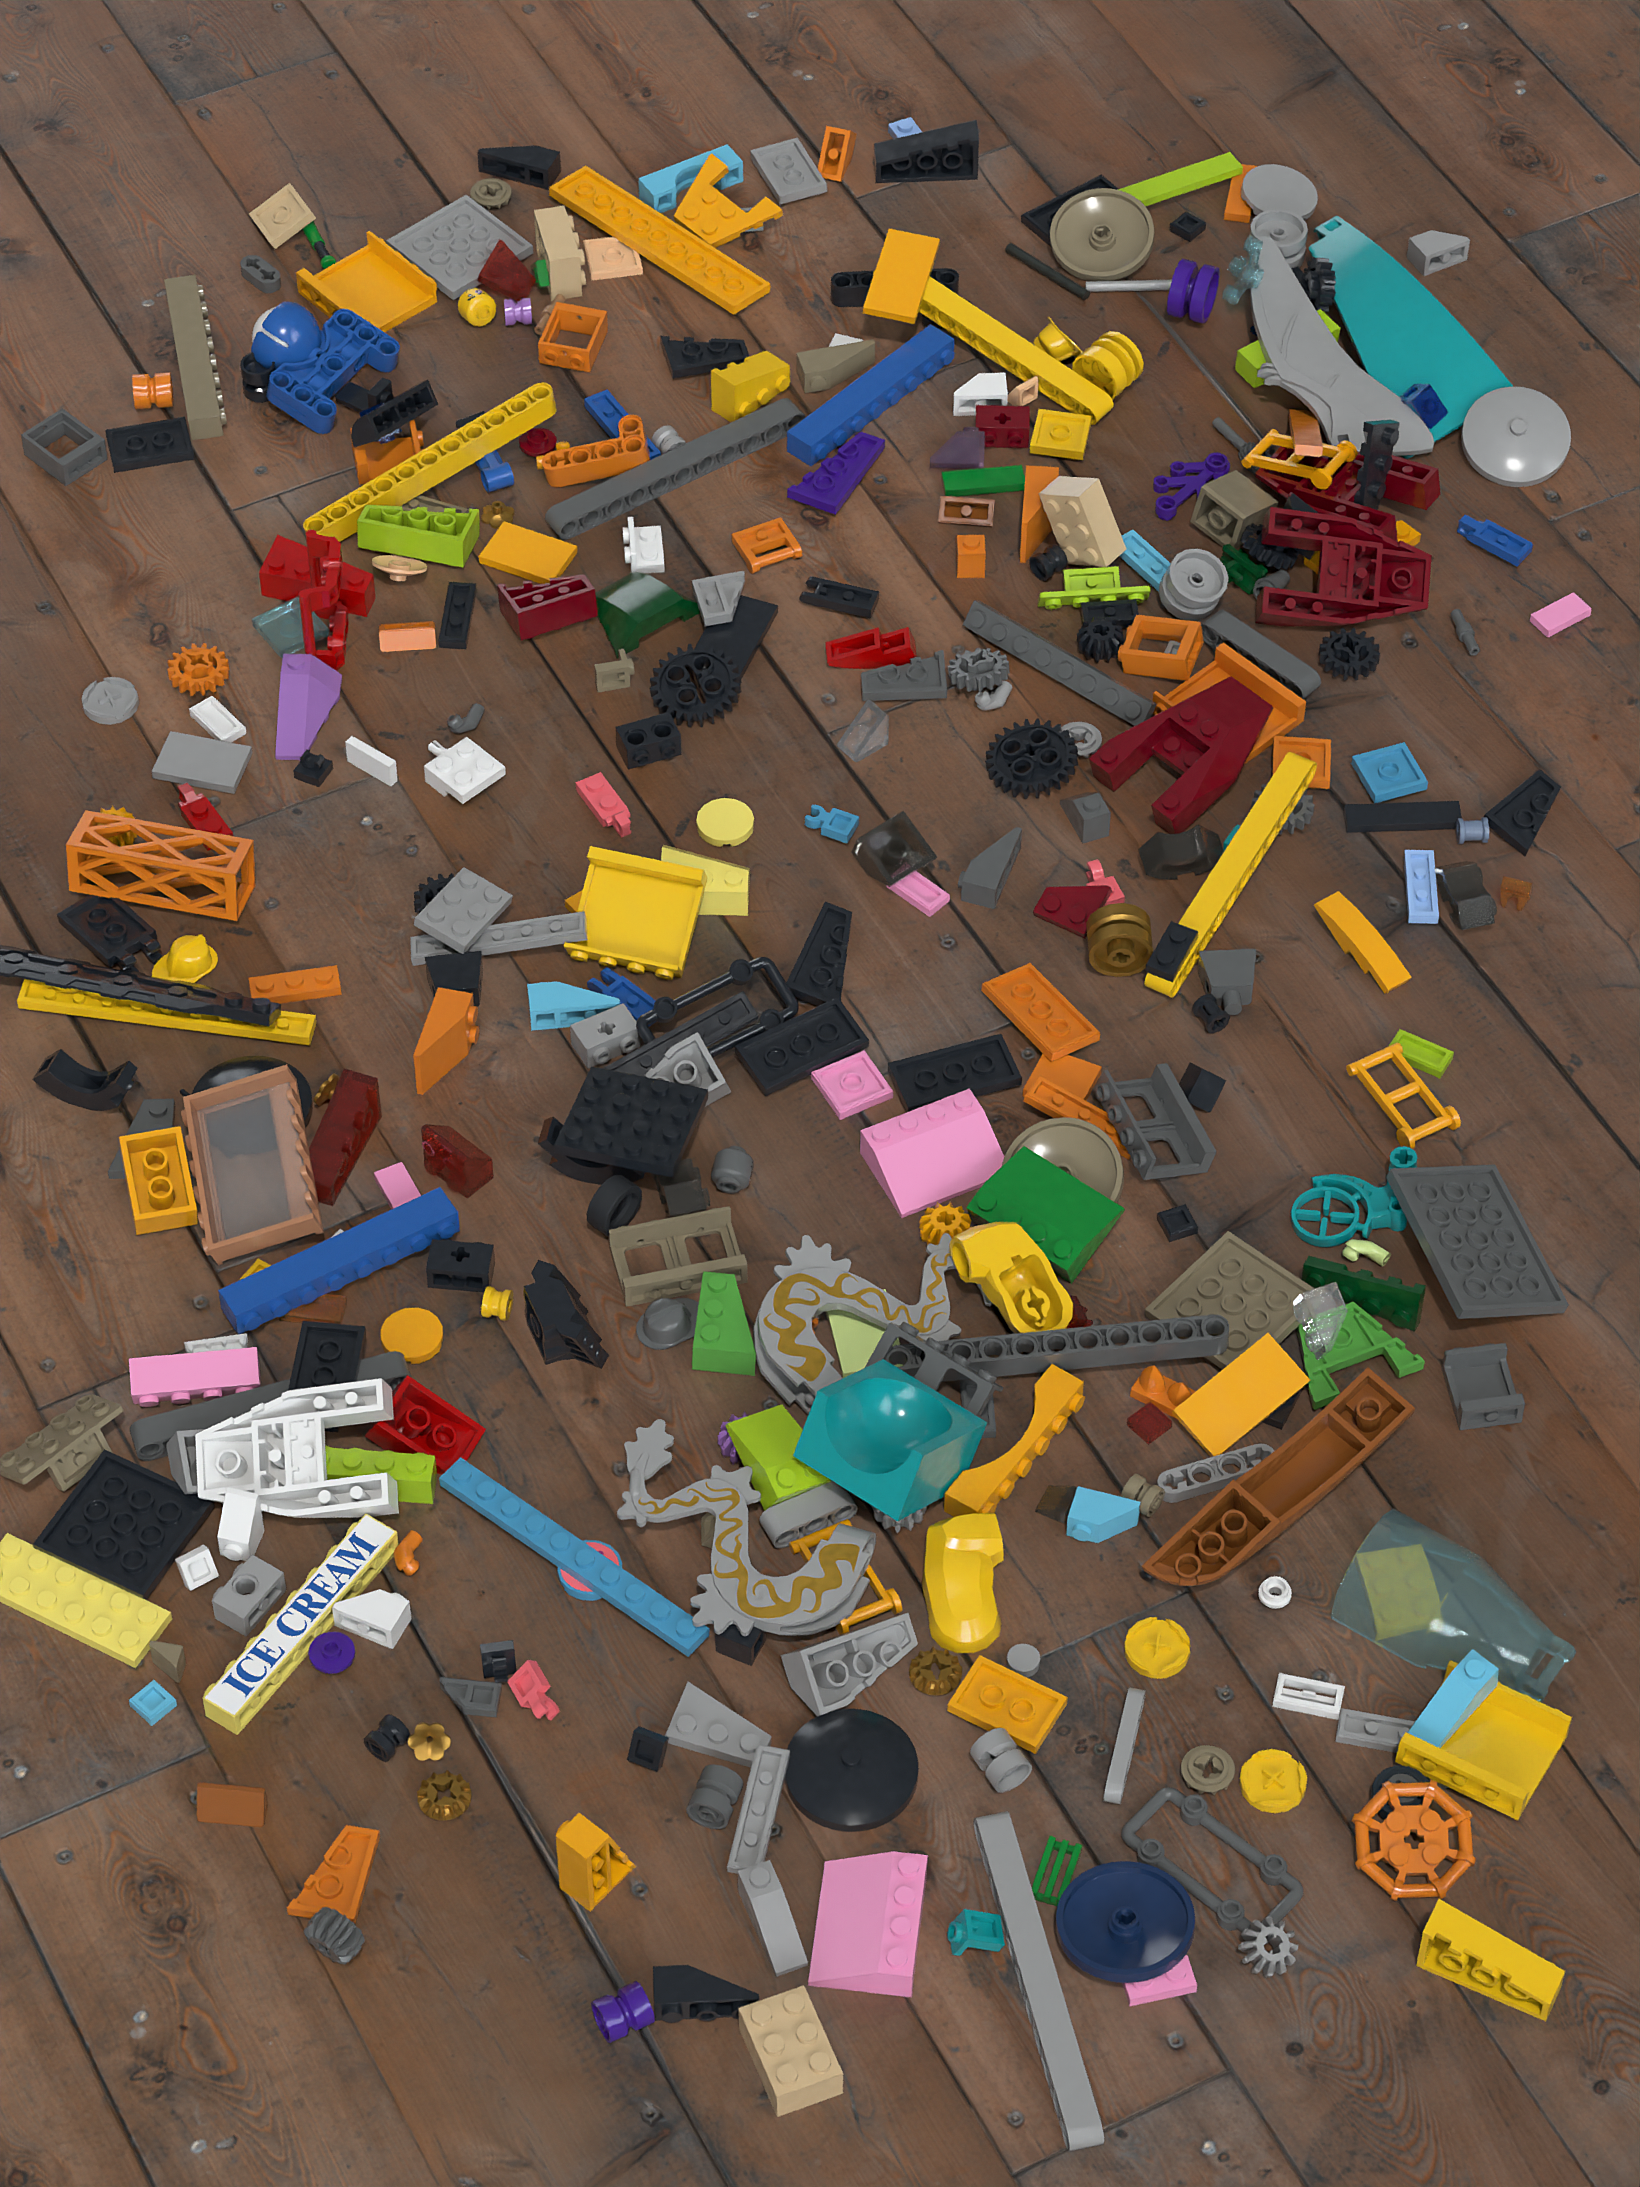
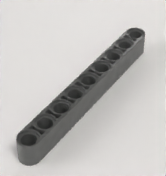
[129,1351,412,1461]

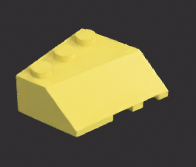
[661,845,750,916]

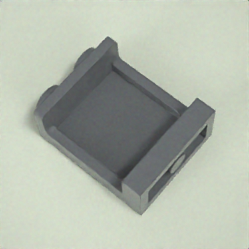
[1441,1343,1525,1430]

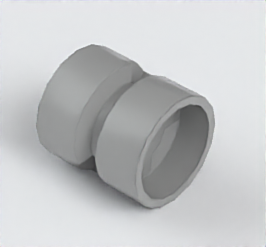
[970,1728,1032,1793]

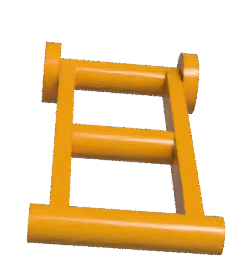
[1241,429,1358,489]
[1346,1042,1461,1149]
[789,1519,902,1635]

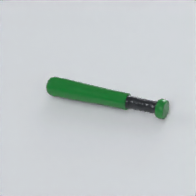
[302,221,336,269]

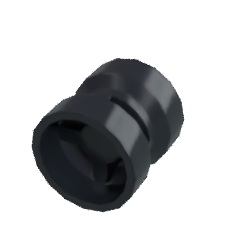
[1029,544,1068,581]
[363,1714,410,1762]

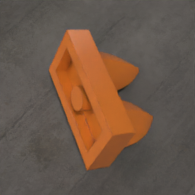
[1130,1365,1196,1419]

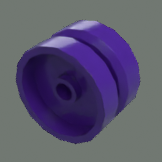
[1167,259,1220,324]

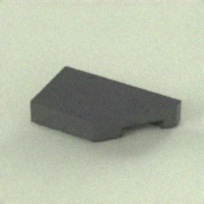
[440,1677,502,1718]

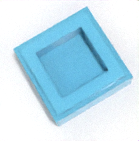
[129,1680,177,1726]

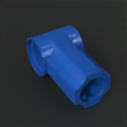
[475,450,514,493]

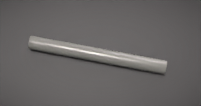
[1085,280,1172,292]

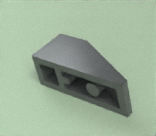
[958,827,1022,909]

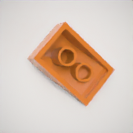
[1020,465,1059,563]
[413,987,480,1095]

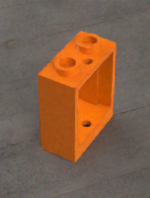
[538,302,608,372]
[1118,615,1204,681]

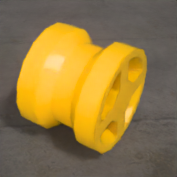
[481,1286,514,1321]

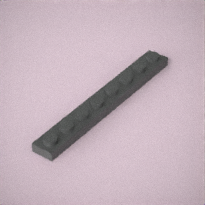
[963,600,1157,726]

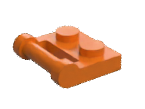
[731,517,802,574]

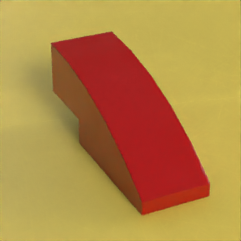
[825,627,917,669]

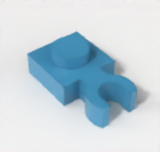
[805,805,859,843]

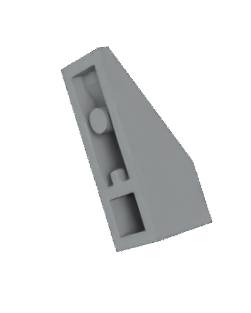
[738,1860,808,1977]

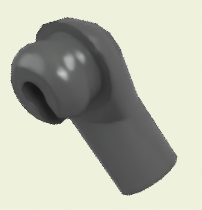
[447,703,485,734]

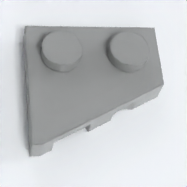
[692,571,745,626]

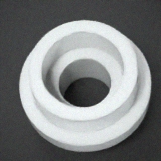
[1258,1576,1292,1608]

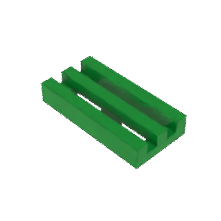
[1032,1836,1082,1906]

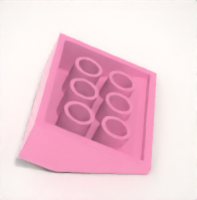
[860,1088,1004,1218]
[808,1851,928,1997]

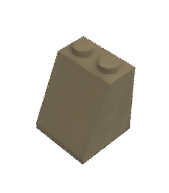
[1190,470,1278,549]

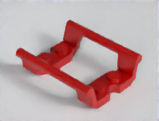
[298,530,349,671]

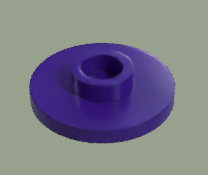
[308,1632,355,1674]

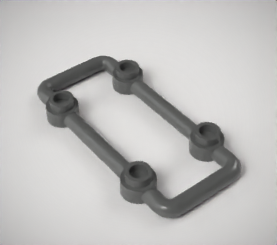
[1121,1787,1304,1932]

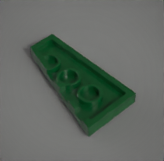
[1301,1256,1426,1332]

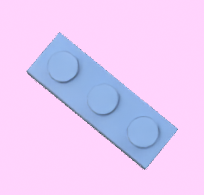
[1404,850,1439,924]

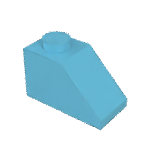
[1066,1486,1141,1543]

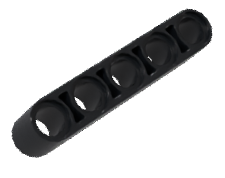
[831,268,959,308]

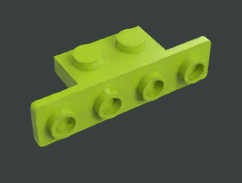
[1038,566,1151,609]

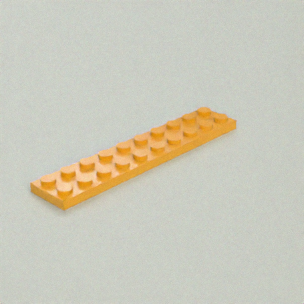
[549,165,771,315]

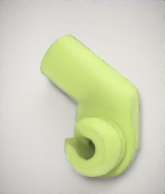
[1342,1239,1391,1266]

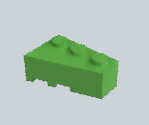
[692,1271,756,1376]

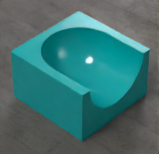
[793,1359,987,1521]

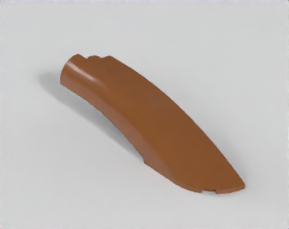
[1142,1367,1415,1586]

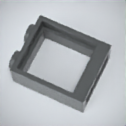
[21,408,108,486]

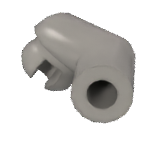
[975,681,1013,711]

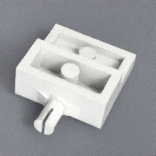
[424,737,506,804]

